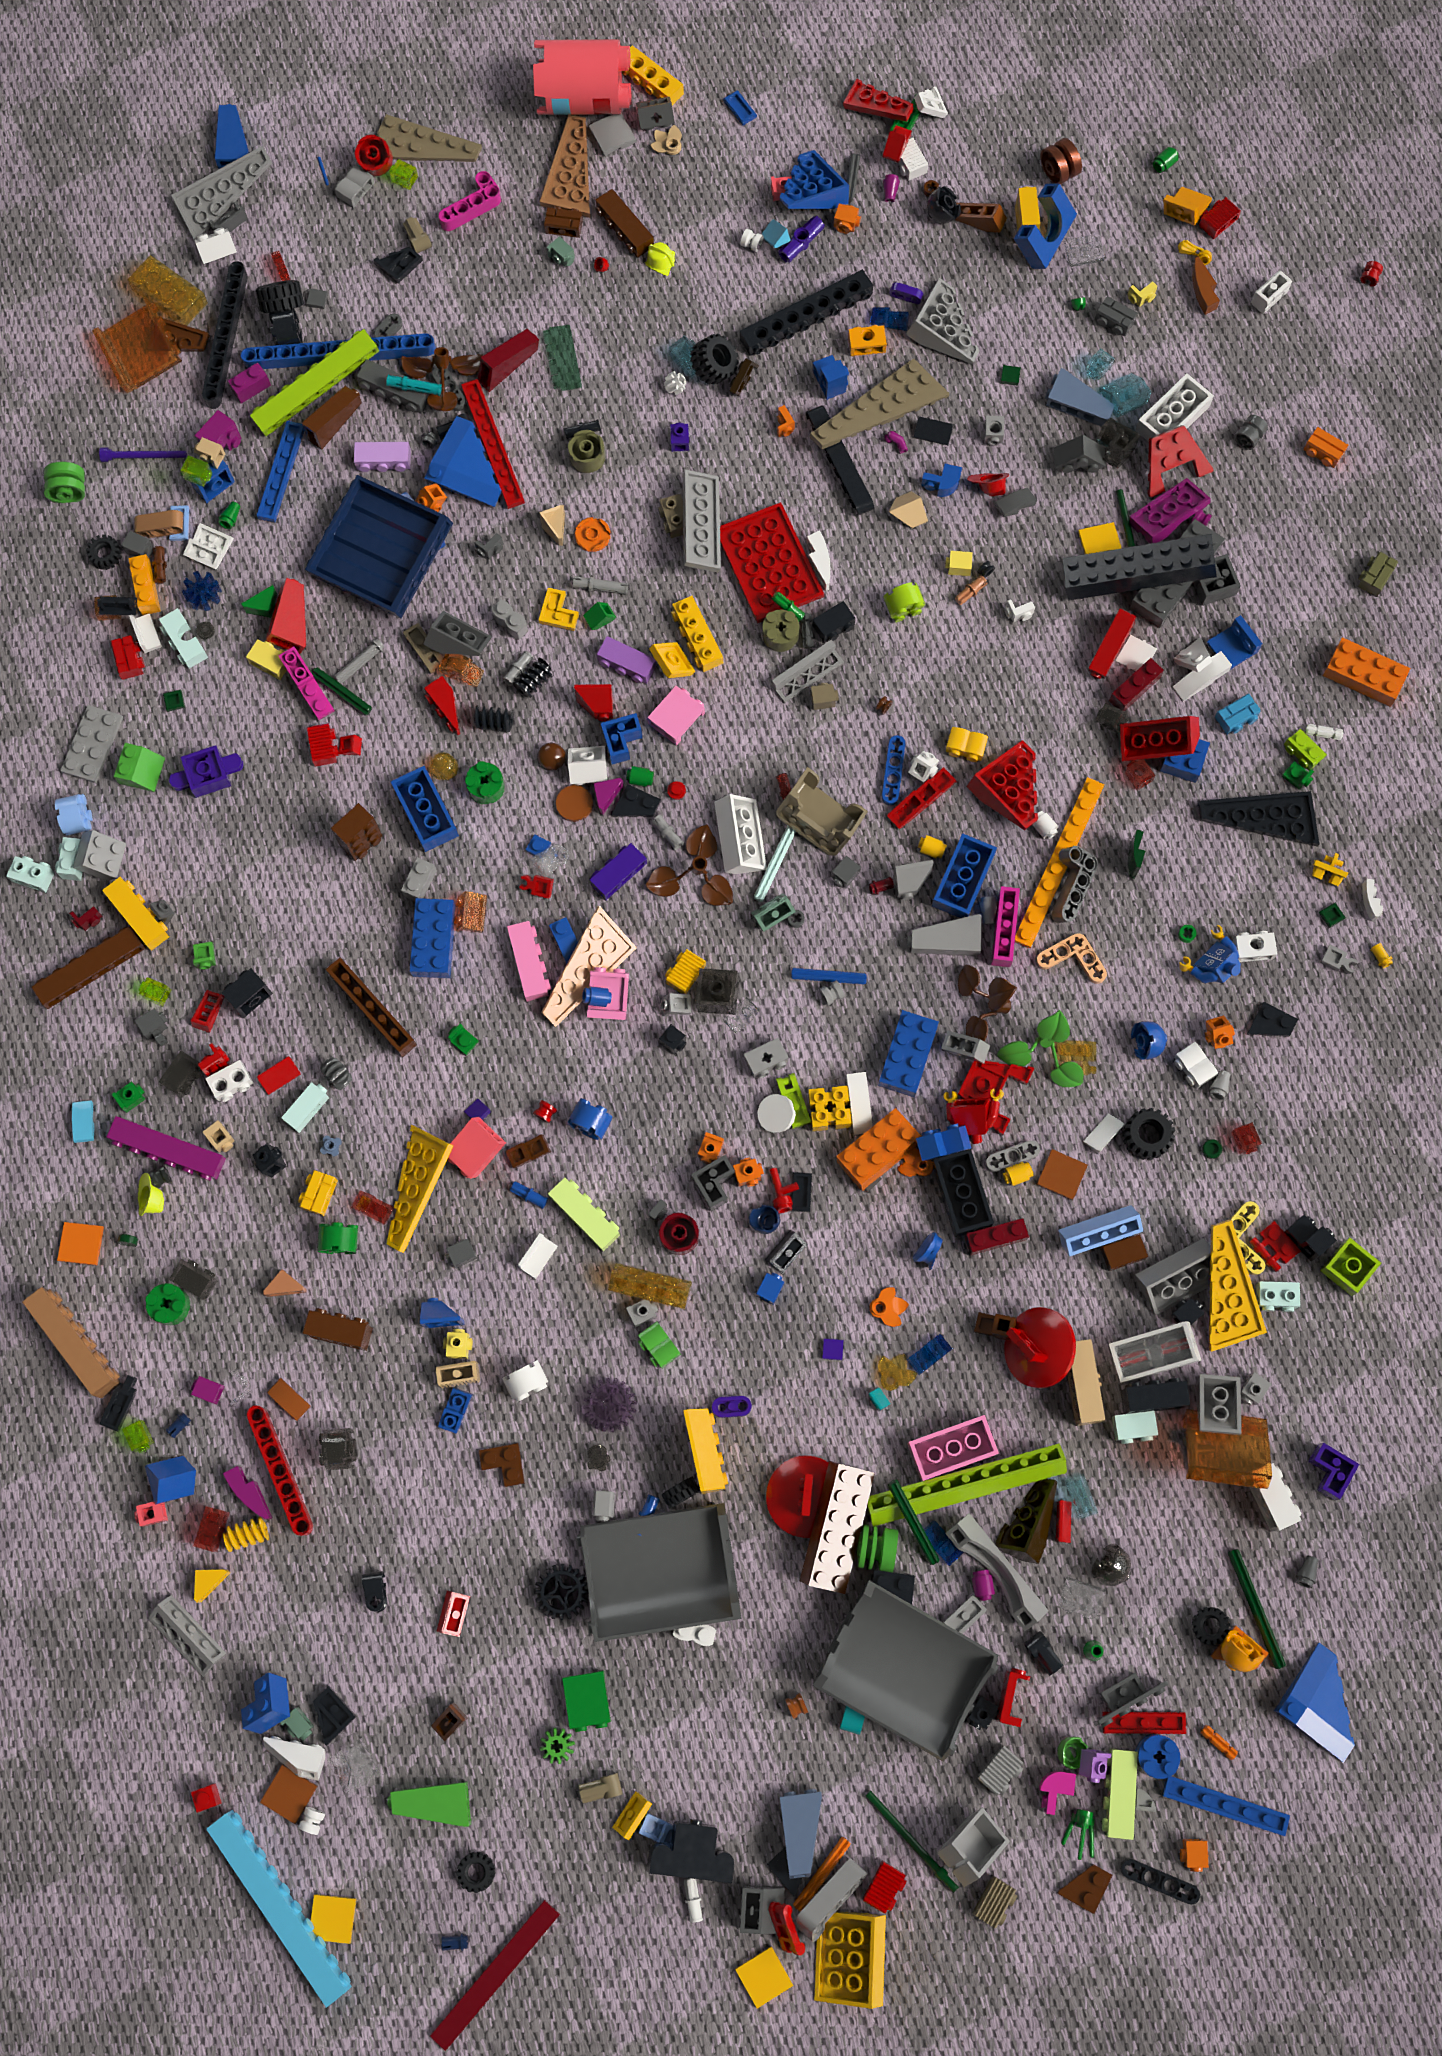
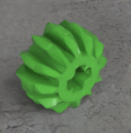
[540,1728,575,1764]

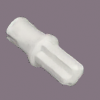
[684,1878,703,1923]

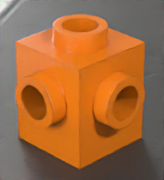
[415,483,447,512]
[1205,1015,1235,1049]
[733,1157,764,1187]

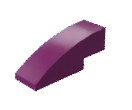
[223,1466,272,1520]

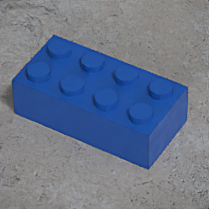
[390,766,459,852]
[932,833,997,918]
[410,898,456,978]
[878,1010,939,1098]

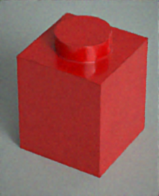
[191,1783,222,1813]

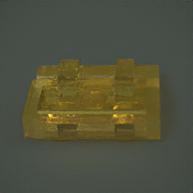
[1057,1040,1096,1076]

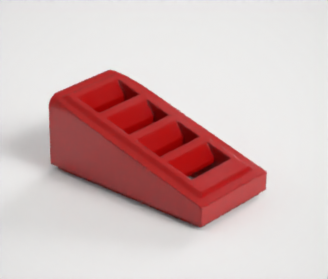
[191,990,224,1033]

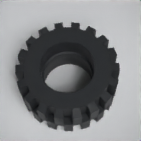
[256,280,304,313]
[690,334,739,385]
[1122,1108,1175,1160]

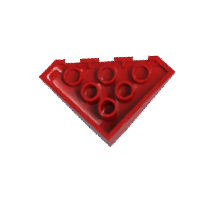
[966,740,1038,830]

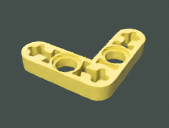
[1230,1201,1265,1275]

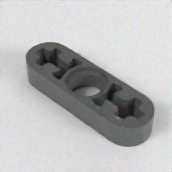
[432,367,466,412]

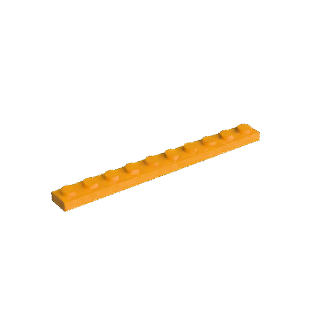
[1015,777,1105,949]

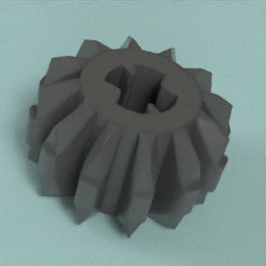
[320,1057,352,1090]

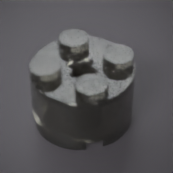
[319,1428,357,1471]

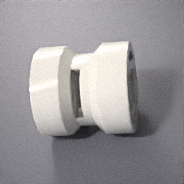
[740,229,763,252]
[298,1807,325,1835]

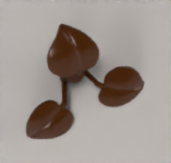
[401,347,483,411]
[646,824,733,906]
[958,964,1017,1041]

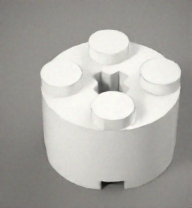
[502,1360,548,1402]

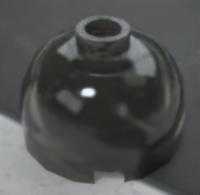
[1091,1544,1131,1586]

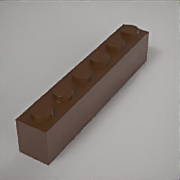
[32,926,146,1009]
[326,957,417,1058]

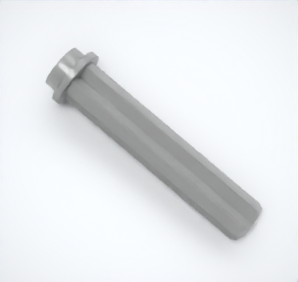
[334,639,384,684]

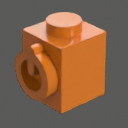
[834,203,861,234]

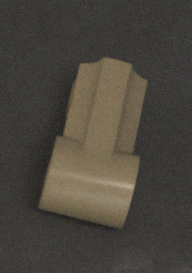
[403,217,432,253]
[579,1773,623,1803]

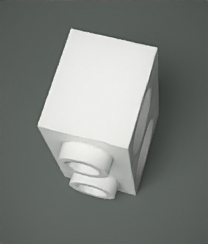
[205,1060,253,1102]

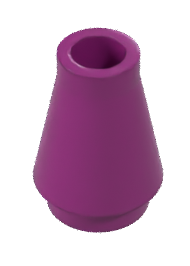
[883,174,900,202]

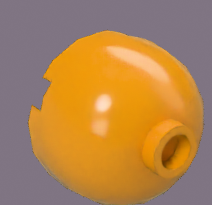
[1221,1630,1264,1672]

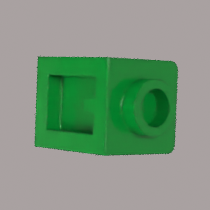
[1282,761,1314,790]
[447,1024,479,1056]

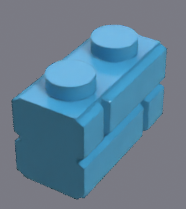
[1215,694,1261,735]

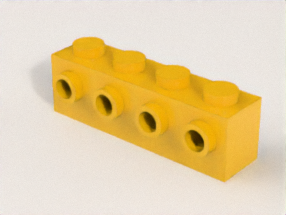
[671,596,723,672]
[102,877,169,951]

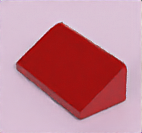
[257,1056,301,1095]
[1056,1500,1072,1543]
[436,1591,470,1637]

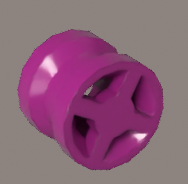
[1190,509,1212,526]

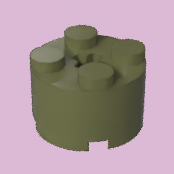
[568,430,605,473]
[762,610,799,652]

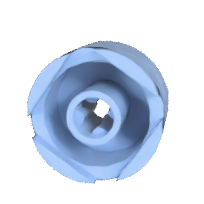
[55,794,93,836]

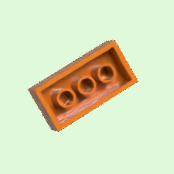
[1323,637,1411,707]
[836,1108,921,1191]

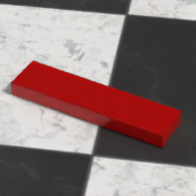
[1102,1712,1186,1734]

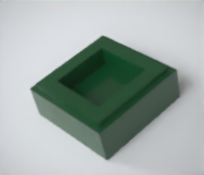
[1000,365,1021,386]
[163,689,185,712]
[1319,903,1346,928]

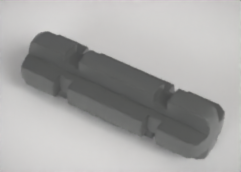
[801,613,814,649]

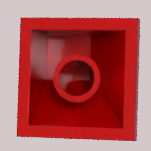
[574,684,613,721]

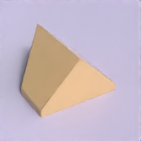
[889,491,928,528]
[539,505,565,546]

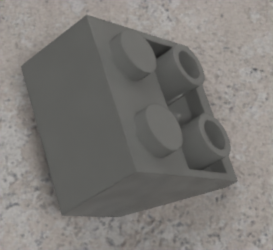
[740,1885,785,1934]

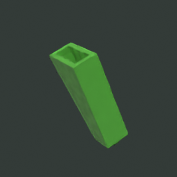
[388,1781,471,1827]

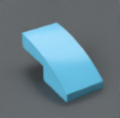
[72,1100,94,1143]

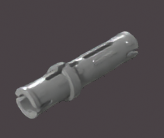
[573,576,629,595]

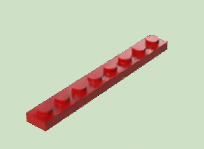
[461,379,525,509]

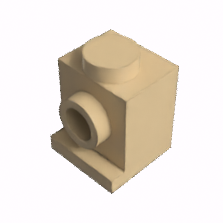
[194,437,226,469]
[203,1120,235,1153]

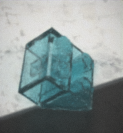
[1099,373,1152,418]

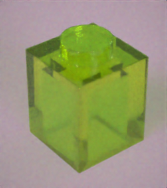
[389,159,418,190]
[180,455,212,487]
[138,977,171,1007]
[122,1420,154,1453]

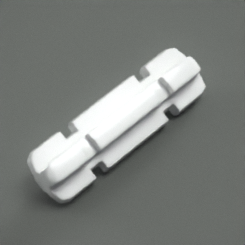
[1306,724,1343,740]

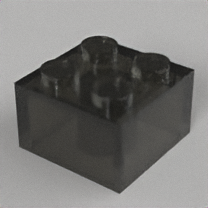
[695,968,740,1015]

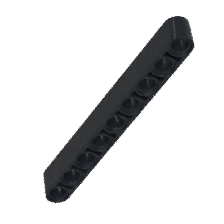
[202,261,248,409]

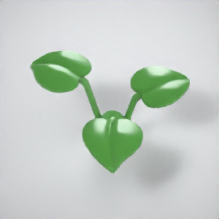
[997,1010,1084,1087]

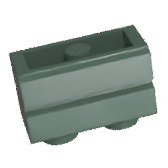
[751,893,796,932]

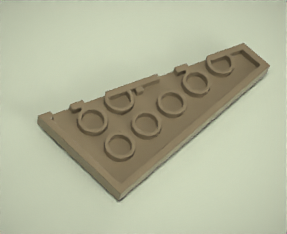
[372,114,482,162]

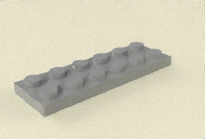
[683,469,721,573]

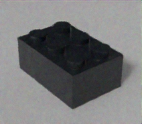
[1120,1378,1190,1414]

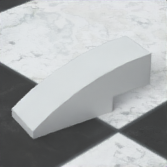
[807,530,830,591]
[1172,651,1232,702]
[846,1072,873,1135]

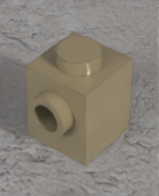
[811,683,839,710]

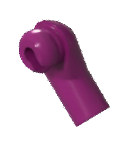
[884,431,908,454]

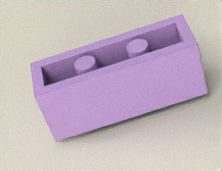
[354,442,411,472]

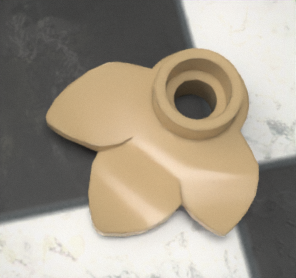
[651,125,682,155]

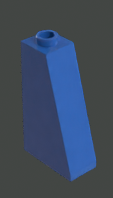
[215,104,249,169]

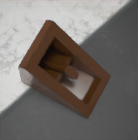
[431,1703,468,1741]

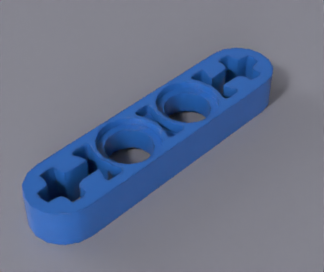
[882,735,906,806]

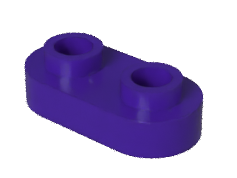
[712,1396,752,1418]

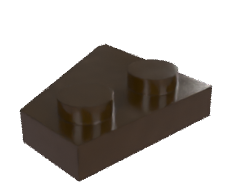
[729,358,759,396]

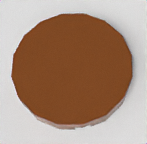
[556,785,593,822]

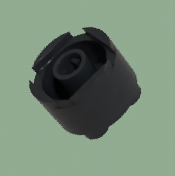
[269,309,303,345]

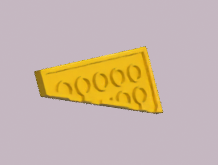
[1209,1219,1267,1352]

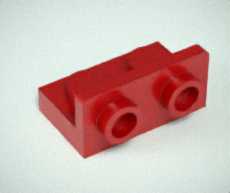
[198,1043,230,1077]

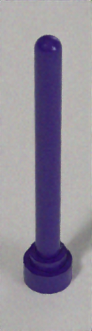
[99,447,187,462]

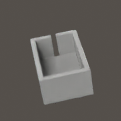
[937,1807,1010,1887]

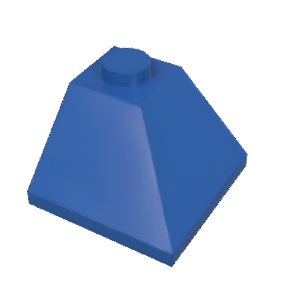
[420,1298,465,1328]

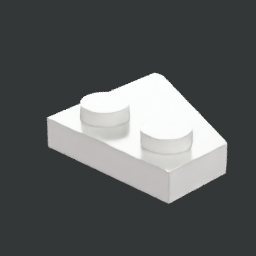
[914,87,948,118]
[1173,637,1212,672]

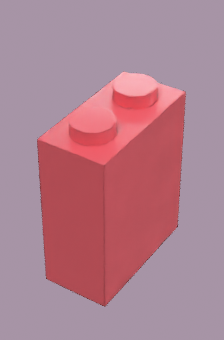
[447,1117,506,1179]

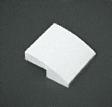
[183,523,234,569]

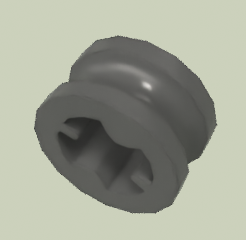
[788,910,805,928]

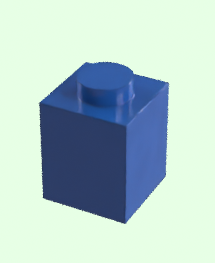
[756,1272,784,1305]

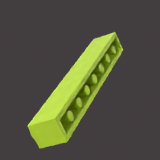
[250,329,379,436]

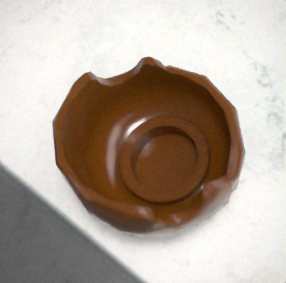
[537,742,566,770]

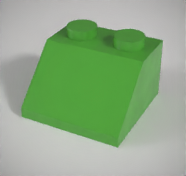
[114,743,165,792]

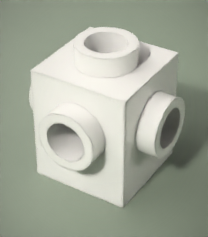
[908,751,939,782]

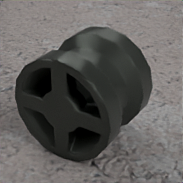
[149,1165,172,1188]

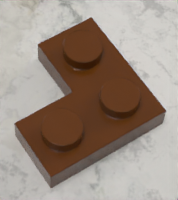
[479,1443,525,1487]

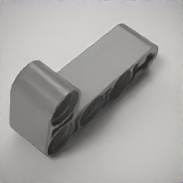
[796,1859,867,1942]

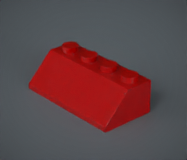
[1120,716,1200,762]

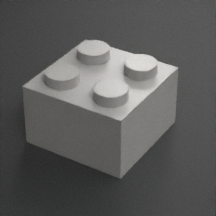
[73,830,126,881]

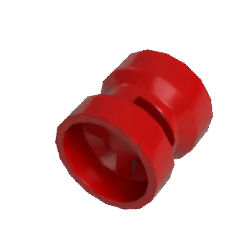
[1360,261,1383,287]

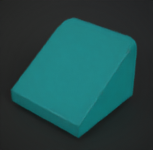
[868,1388,891,1411]

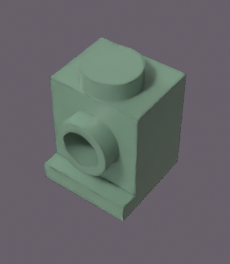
[547,237,575,267]
[280,1707,314,1741]

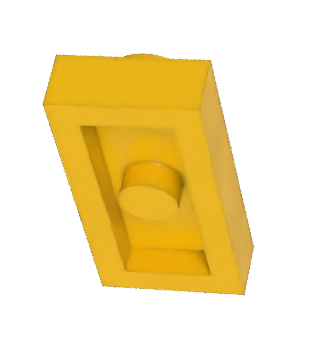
[612,1791,652,1840]

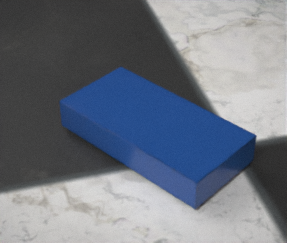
[723,90,757,126]

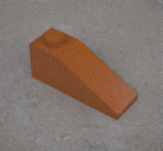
[955,203,1007,232]

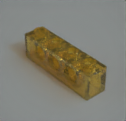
[608,1263,692,1309]

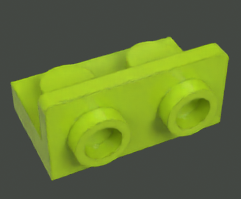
[1284,729,1327,770]

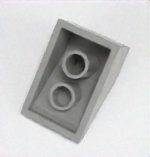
[1196,1374,1241,1435]

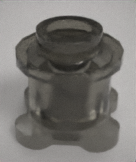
[587,1445,610,1472]

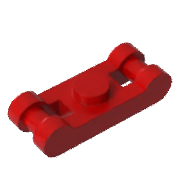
[768,1901,805,1956]

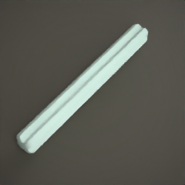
[754,825,796,902]

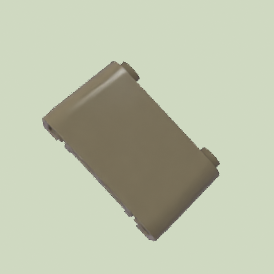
[776,767,868,856]

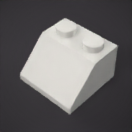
[568,746,607,785]

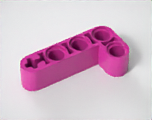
[439,171,501,231]

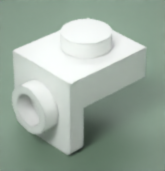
[1004,599,1035,622]

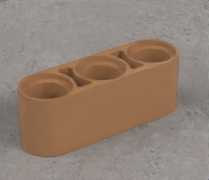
[134,510,183,538]

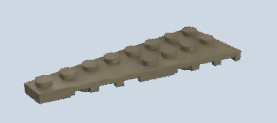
[810,359,950,449]

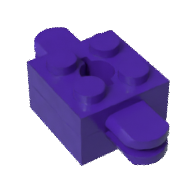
[169,745,244,798]

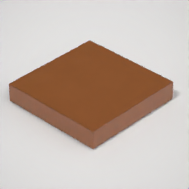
[1037,1149,1088,1201]
[260,1764,318,1824]

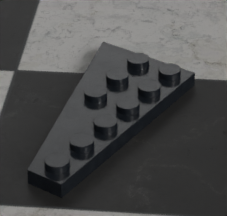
[1198,791,1320,847]

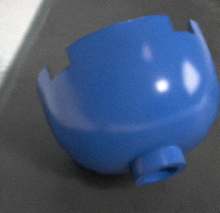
[1131,1021,1167,1060]

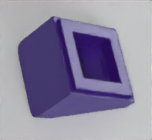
[464,1099,491,1120]

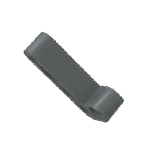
[1052,846,1098,923]

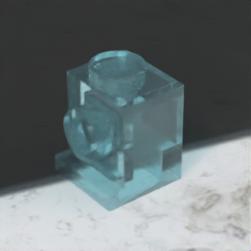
[1085,348,1115,380]

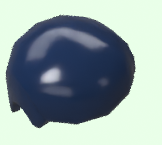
[748,1205,781,1234]

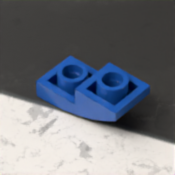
[438,1387,473,1434]

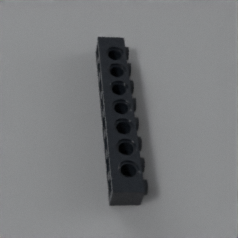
[740,269,873,356]

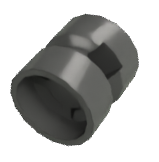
[1234,415,1268,450]

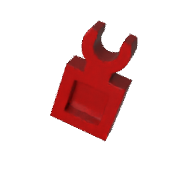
[519,875,554,899]

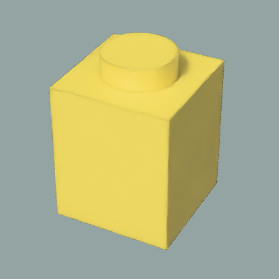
[945,551,973,576]

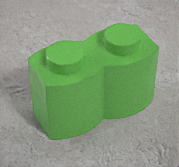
[638,1321,681,1369]

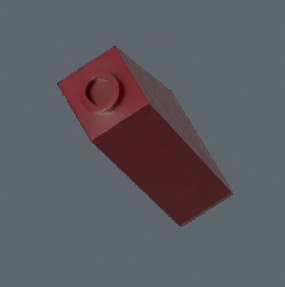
[477,329,539,392]

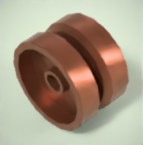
[1040,138,1082,185]

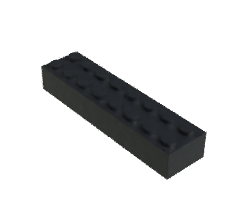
[1063,534,1217,601]

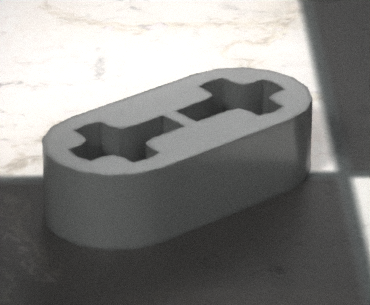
[374,313,403,337]

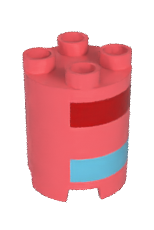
[533,39,631,115]

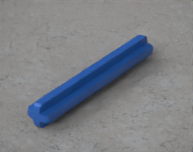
[791,968,867,984]

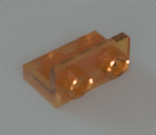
[454,891,487,933]

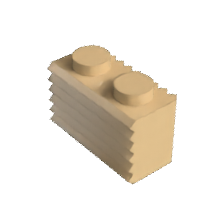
[436,1361,480,1388]

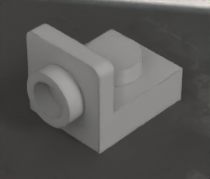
[660,993,692,1016]

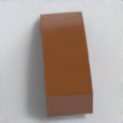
[1192,256,1220,315]

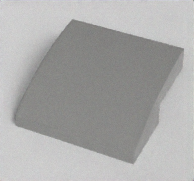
[589,113,637,156]

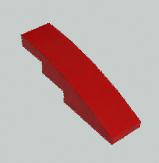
[887,767,957,830]

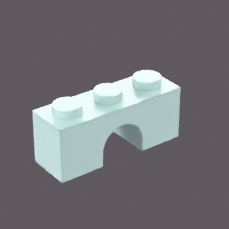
[159,608,208,668]

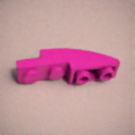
[278,647,334,720]

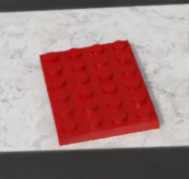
[720,502,824,624]

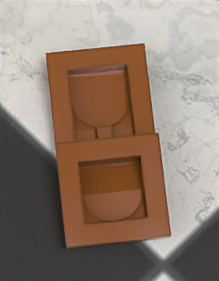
[267,1377,311,1421]

